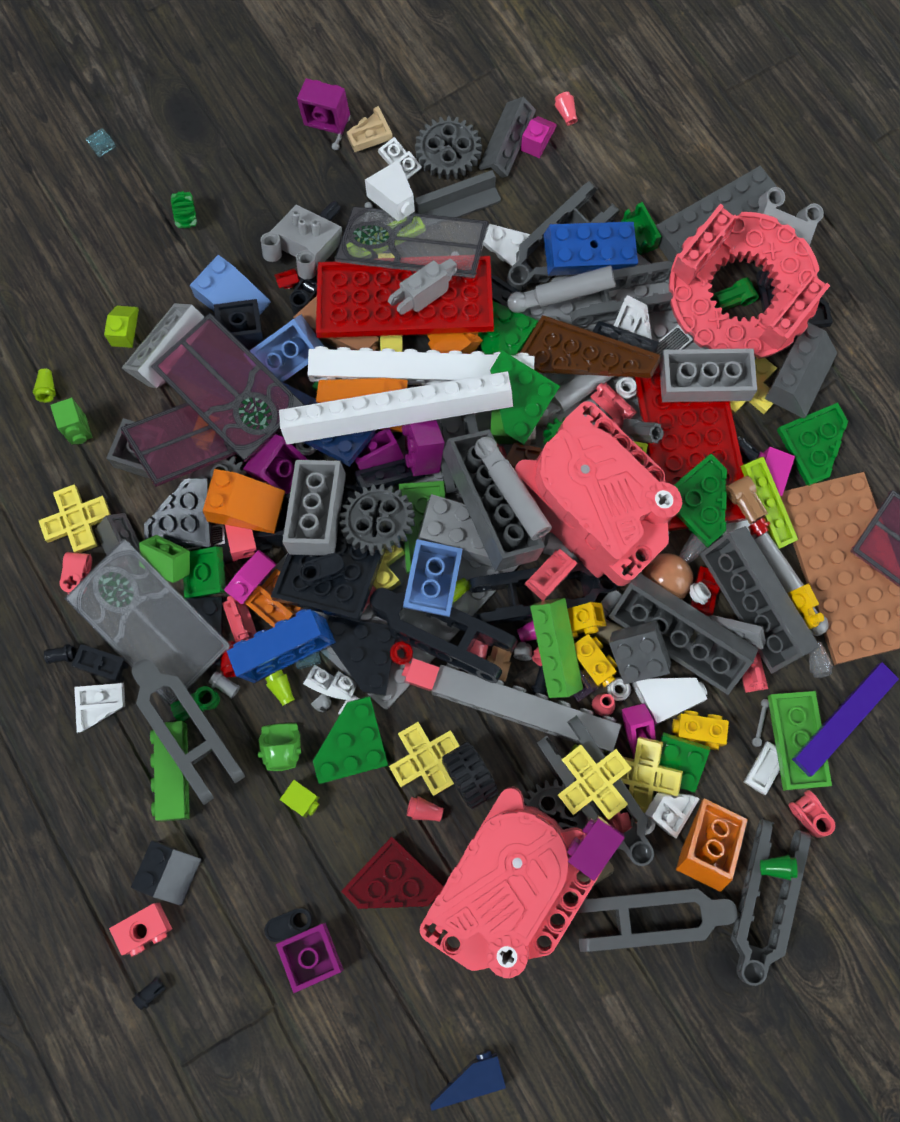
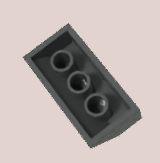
[765,322,837,419]

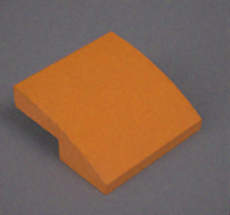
[245,568,303,627]

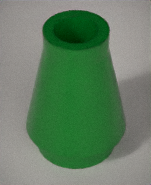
[760,855,798,881]

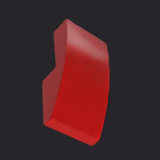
[690,566,720,616]

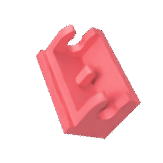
[225,525,256,561]
[525,549,577,601]

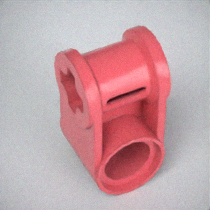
[60,552,92,595]
[788,790,835,838]

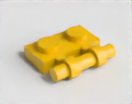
[787,583,824,629]

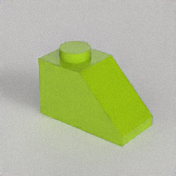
[104,306,139,348]

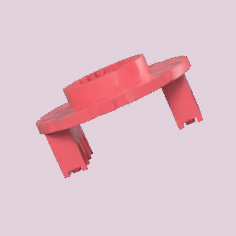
[669,204,830,359]

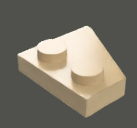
[347,106,393,152]

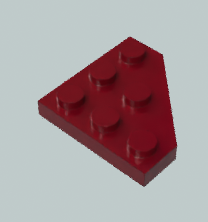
[341,836,443,909]

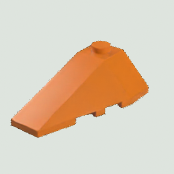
[422,332,483,354]
[316,378,408,432]

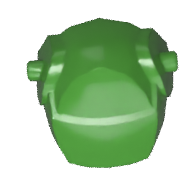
[258,723,301,771]

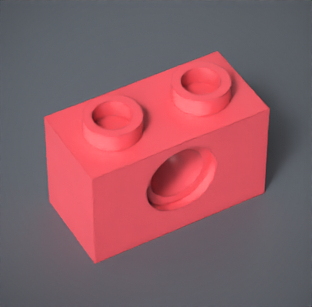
[109,903,172,957]

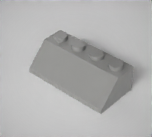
[122,303,210,388]

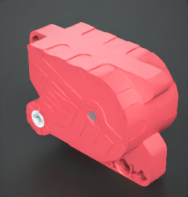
[514,401,682,586]
[420,787,602,978]

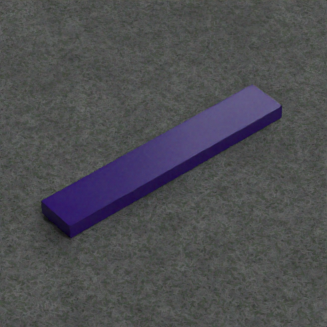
[792,662,899,777]

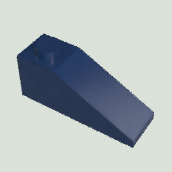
[430,1051,506,1111]

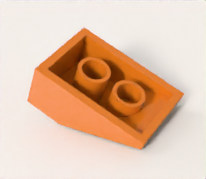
[203,469,285,534]
[676,798,748,892]

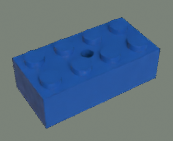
[544,222,638,276]
[227,609,336,683]

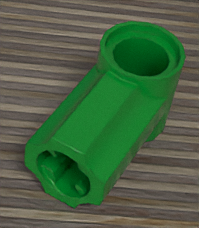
[712,277,759,312]
[170,686,220,722]

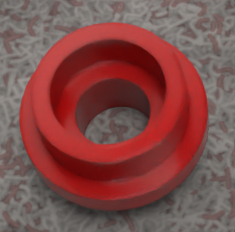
[748,517,770,537]
[390,641,413,665]

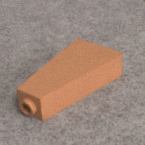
[293,296,380,351]

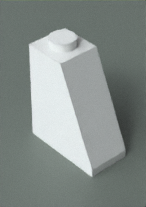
[365,161,415,222]
[632,678,707,726]

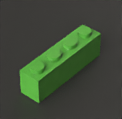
[530,598,583,698]
[150,721,190,822]

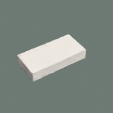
[744,741,780,795]

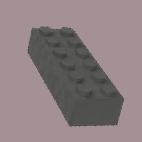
[656,165,781,262]
[443,430,545,572]
[700,526,820,674]
[609,573,759,695]

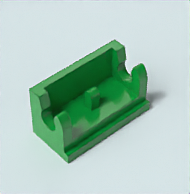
[621,202,662,255]

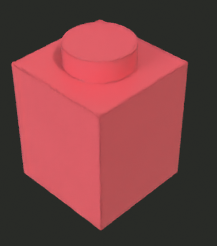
[402,658,440,691]

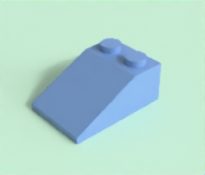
[190,255,271,314]
[244,314,324,382]
[403,539,463,617]

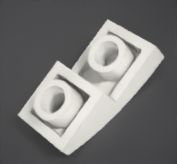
[378,137,422,180]
[303,665,357,700]

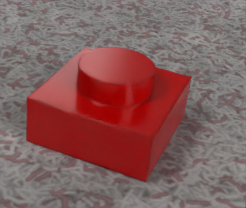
[275,268,299,289]

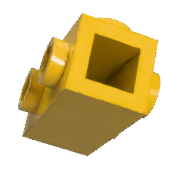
[568,602,607,639]
[574,634,617,687]
[672,711,729,750]

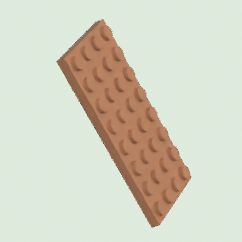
[781,472,900,665]

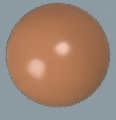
[642,553,693,600]

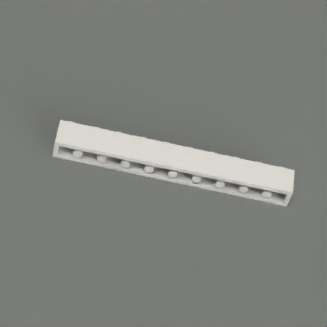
[308,346,534,385]
[279,371,513,444]

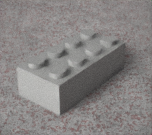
[659,349,757,402]
[282,460,346,555]
[417,494,493,567]

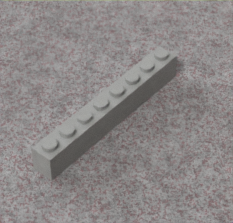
[432,663,621,754]

